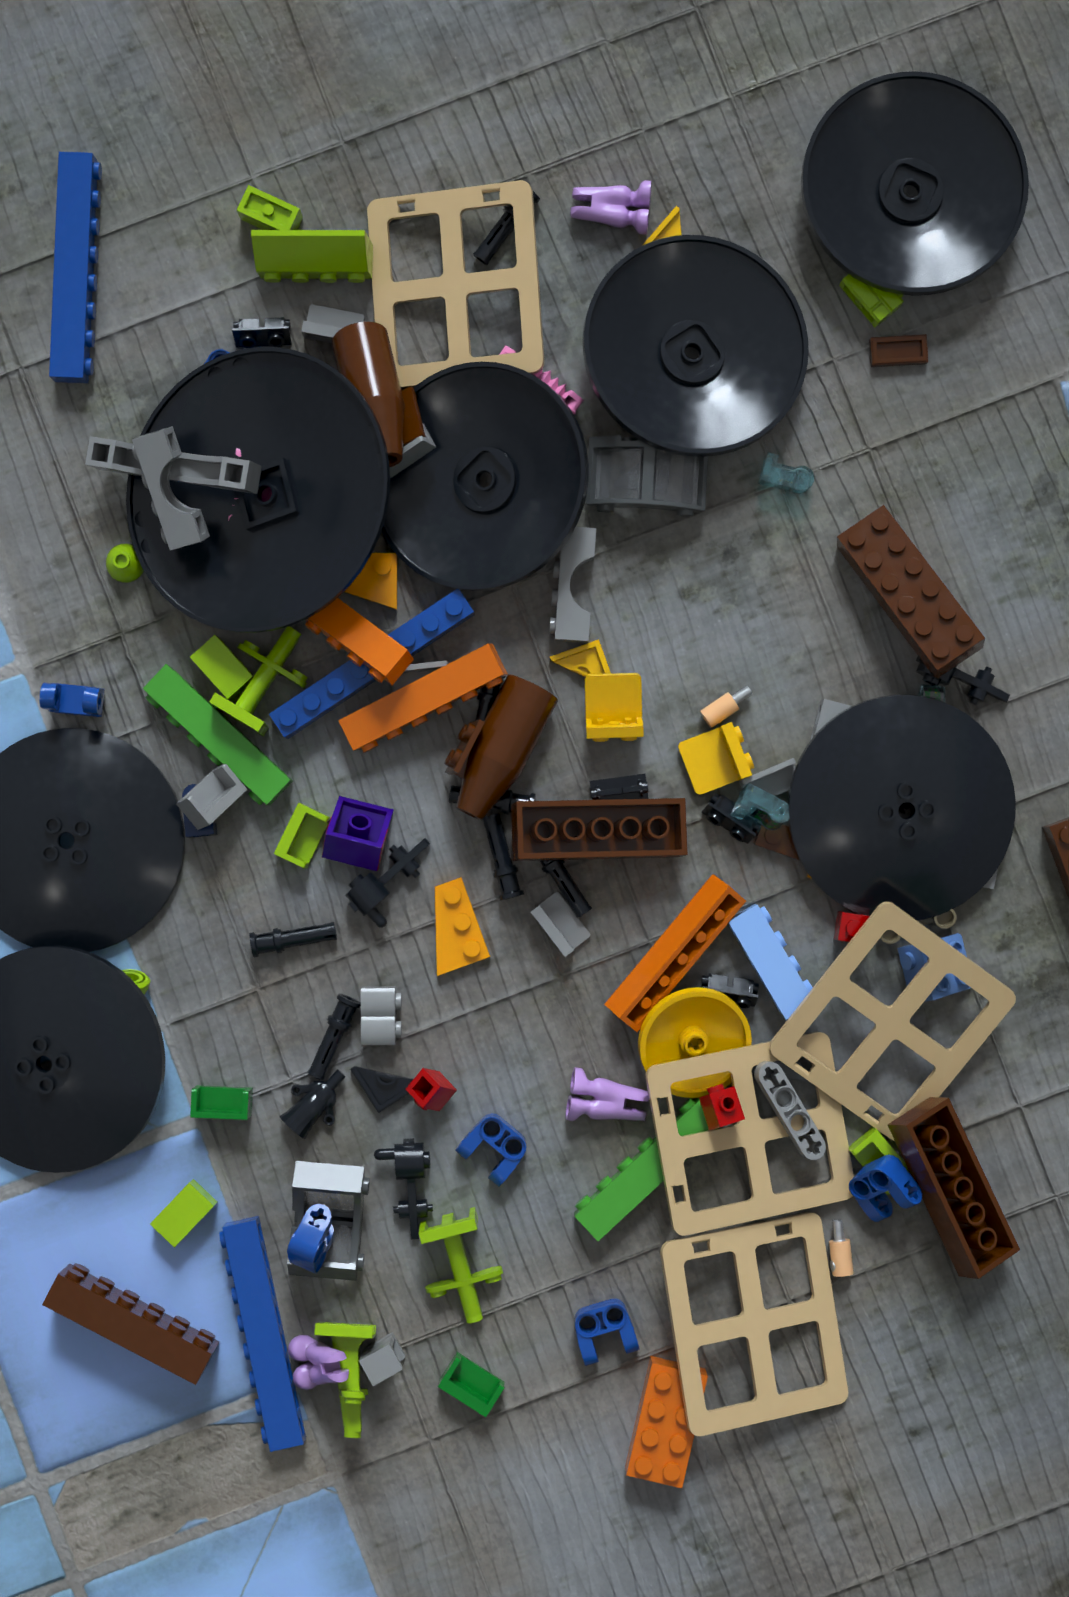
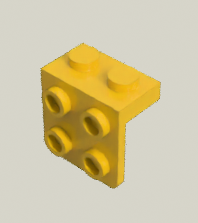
[585,673,644,742]
[678,722,754,795]

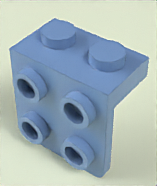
[897,933,971,1001]

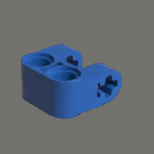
[39,683,105,717]
[455,1114,527,1187]
[849,1155,922,1222]
[287,1204,334,1274]
[574,1299,640,1366]

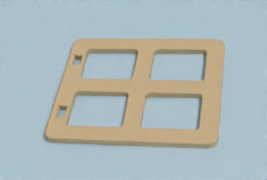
[367,180,545,388]
[769,902,1016,1141]
[646,1032,854,1236]
[660,1212,848,1436]

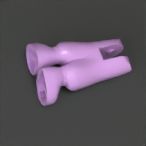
[571,180,652,235]
[565,1067,649,1121]
[288,1335,349,1390]

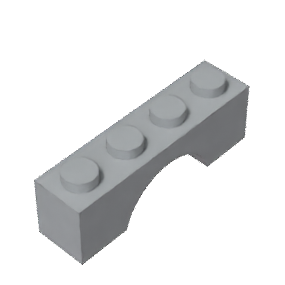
[132,426,210,550]
[549,527,596,644]

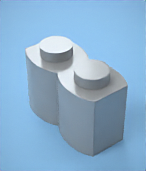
[361,986,402,1045]

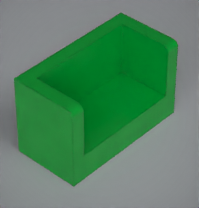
[190,1085,253,1120]
[438,1352,505,1417]

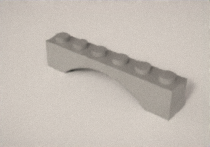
[85,436,262,494]

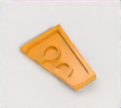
[344,553,398,610]
[435,877,490,976]

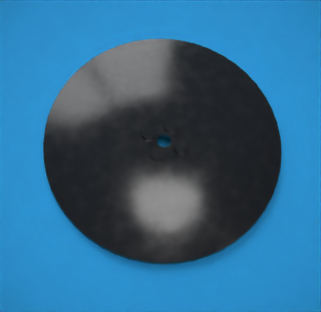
[126,347,390,633]

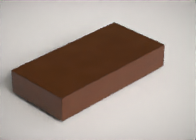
[869,334,928,367]

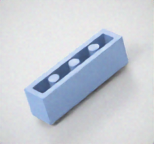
[728,904,813,1020]

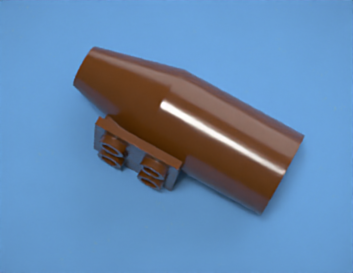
[332,322,426,467]
[444,674,558,821]

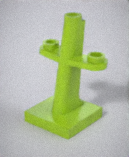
[209,627,308,737]
[419,1207,503,1323]
[314,1322,376,1438]

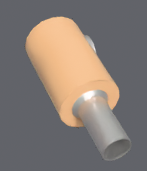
[700,686,753,728]
[829,1220,854,1277]

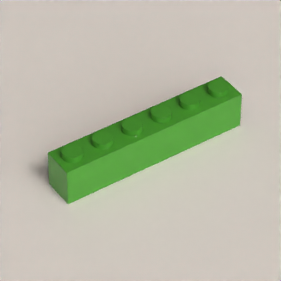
[143,664,293,805]
[574,1098,721,1241]

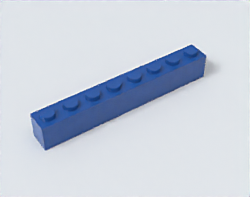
[49,152,102,384]
[269,589,475,739]
[219,1216,306,1452]

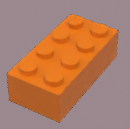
[625,1356,708,1488]

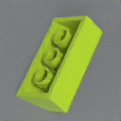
[251,230,373,283]

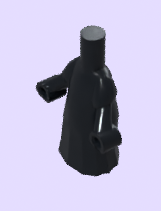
[280,1069,346,1139]

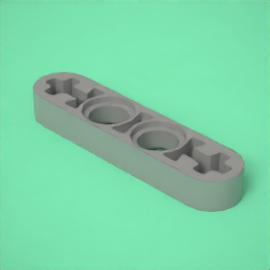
[754,1061,826,1160]

